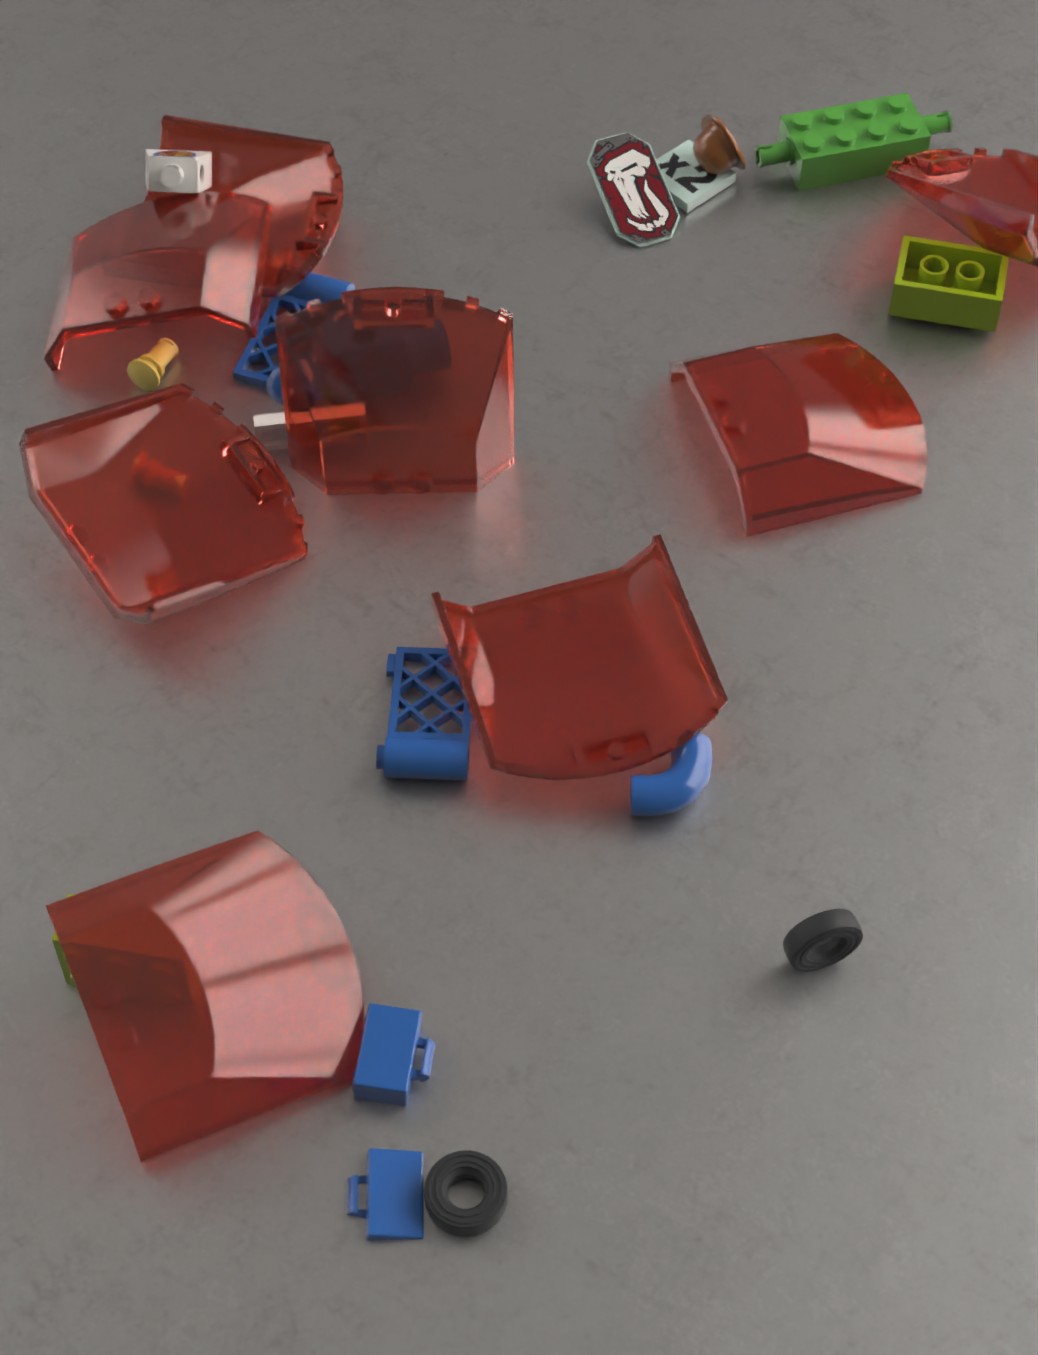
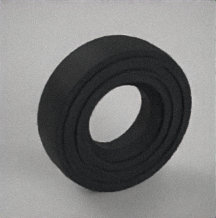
[783,909,863,971]
[424,1150,508,1237]

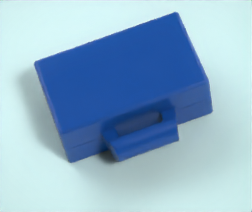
[352,1003,435,1106]
[347,1148,424,1241]

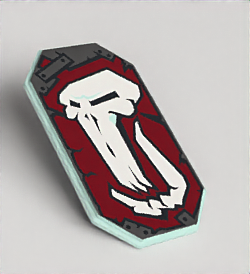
[586,132,680,248]

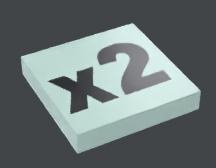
[657,139,736,213]

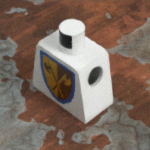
[145,149,212,193]

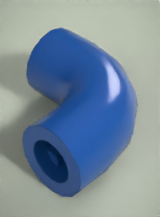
[630,732,713,816]

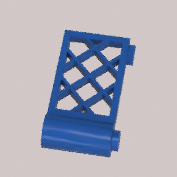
[232,266,359,388]
[376,647,476,781]

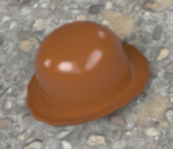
[693,115,746,175]

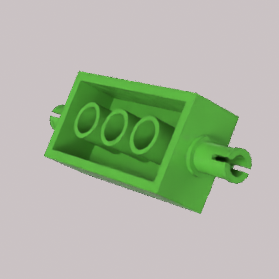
[754,93,953,191]

